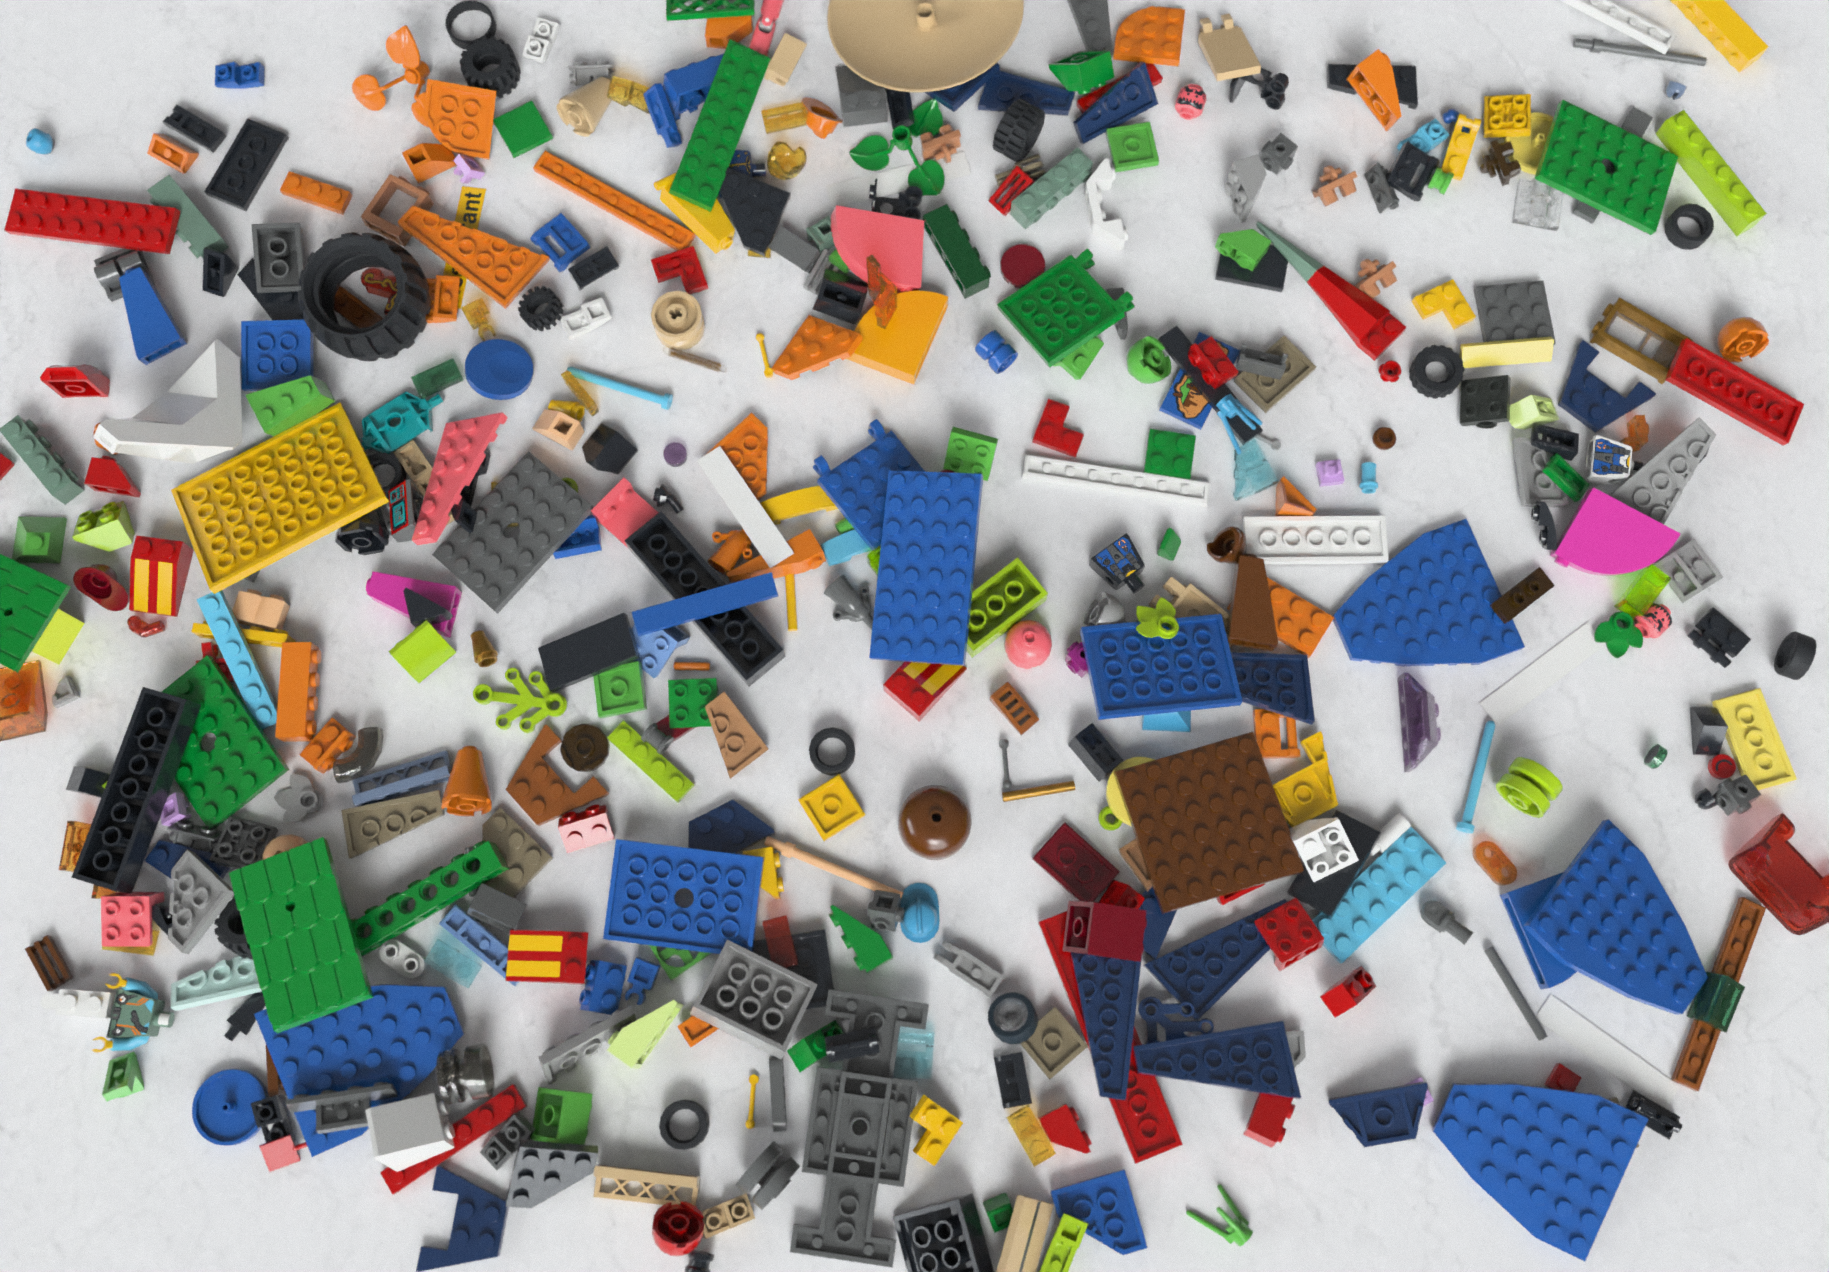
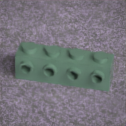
[1010,147,1093,229]
[147,175,229,259]
[0,415,84,505]

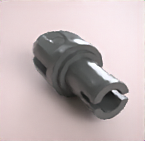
[1420,901,1474,945]

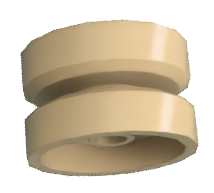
[651,291,705,350]

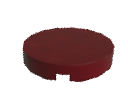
[1000,244,1045,289]

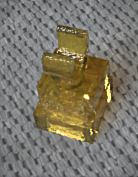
[461,298,496,341]

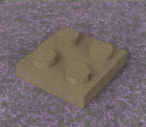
[1020,1007,1088,1080]

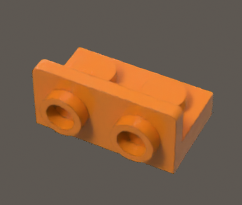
[299,718,356,774]

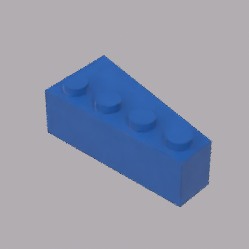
[663,53,724,121]

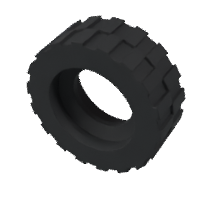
[1409,345,1465,399]

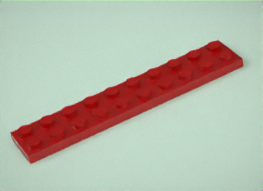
[1038,911,1183,1164]

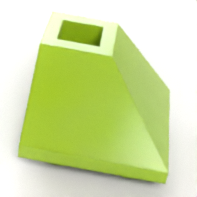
[72,501,135,552]

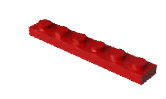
[380,1084,528,1195]

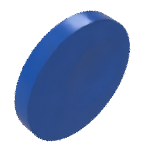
[465,339,533,400]
[192,1069,269,1146]

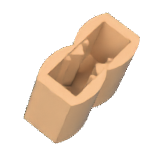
[232,589,290,632]

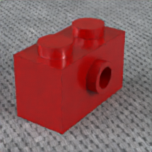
[1243,1093,1295,1148]

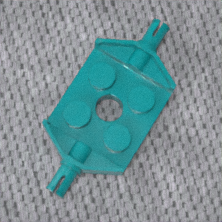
[361,392,444,454]

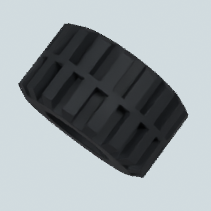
[460,36,521,99]
[993,98,1045,162]
[214,896,253,959]

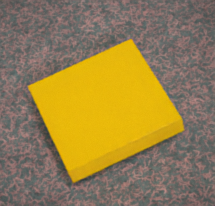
[1484,94,1531,138]

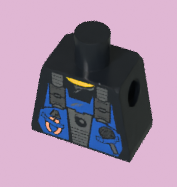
[1089,533,1145,594]

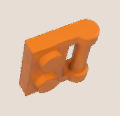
[1253,709,1301,759]

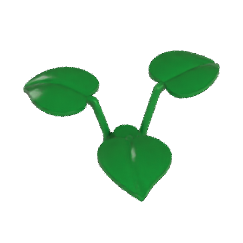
[849,99,945,196]

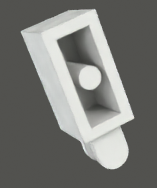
[40,989,116,1019]

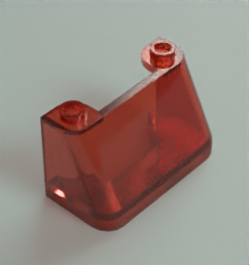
[1728,813,1829,935]

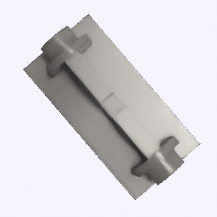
[568,61,615,86]

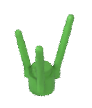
[1186,1185,1253,1246]

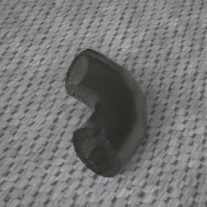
[333,727,384,784]

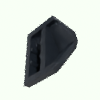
[582,423,638,475]

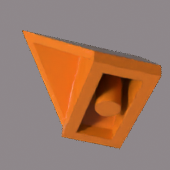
[1276,476,1317,516]

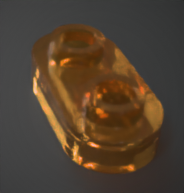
[1473,841,1517,886]

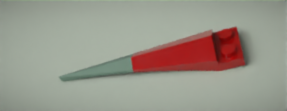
[1256,222,1407,361]

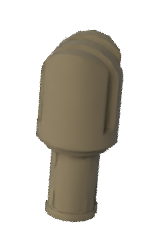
[995,153,1046,187]

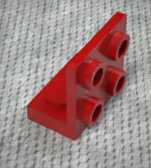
[1254,898,1324,972]

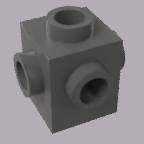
[1261,133,1298,175]
[1712,775,1761,816]
[867,890,904,932]

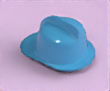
[900,883,940,943]

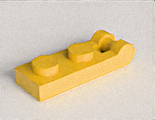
[1441,113,1481,180]

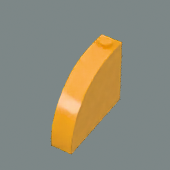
[847,290,948,384]

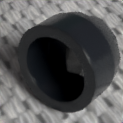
[1695,788,1717,810]

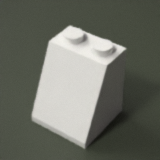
[365,1093,455,1172]

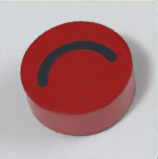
[1708,754,1736,780]

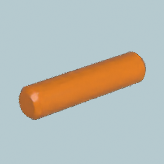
[674,662,710,671]

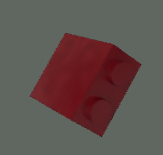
[1063,901,1147,962]

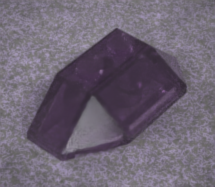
[1397,673,1441,772]

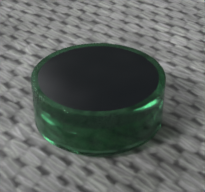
[1644,744,1668,769]

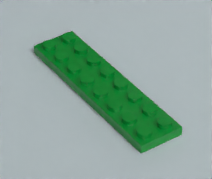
[669,39,771,212]

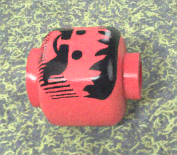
[1175,84,1207,120]
[1634,603,1672,638]

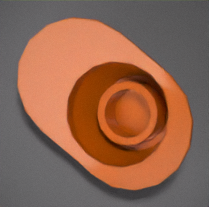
[801,97,843,139]

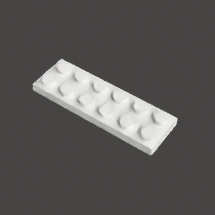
[1243,516,1389,564]

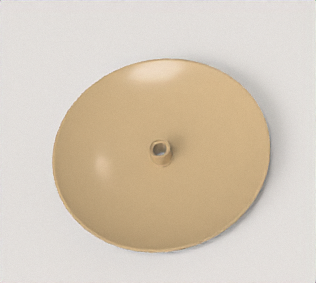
[827,0,1024,92]

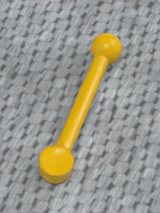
[756,333,773,378]
[745,1074,759,1129]

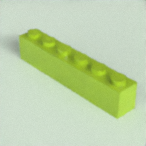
[1656,110,1767,237]

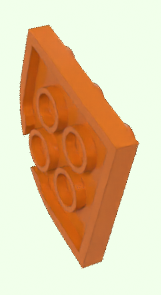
[1113,6,1185,67]
[425,79,496,160]

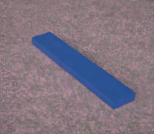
[632,572,779,636]

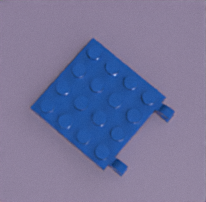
[813,419,925,554]

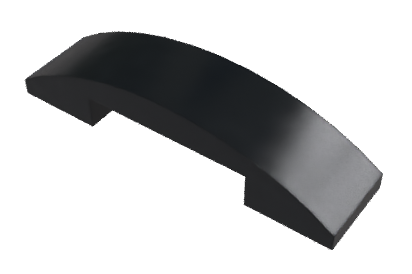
[451,450,490,533]

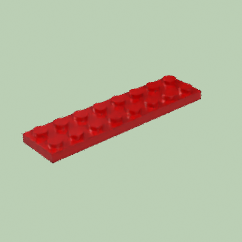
[4,188,181,254]

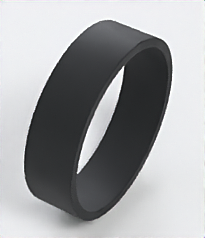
[445,0,496,50]

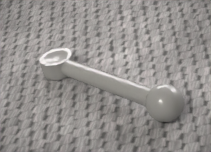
[1255,434,1281,451]

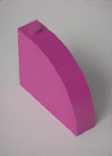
[1550,487,1681,576]

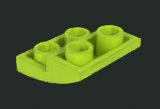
[388,620,457,683]

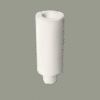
[1370,814,1411,856]

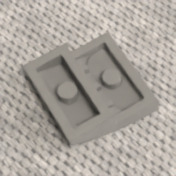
[1654,539,1723,603]

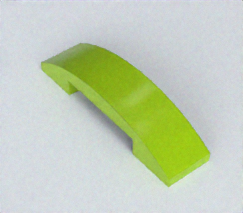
[1039,1213,1088,1272]

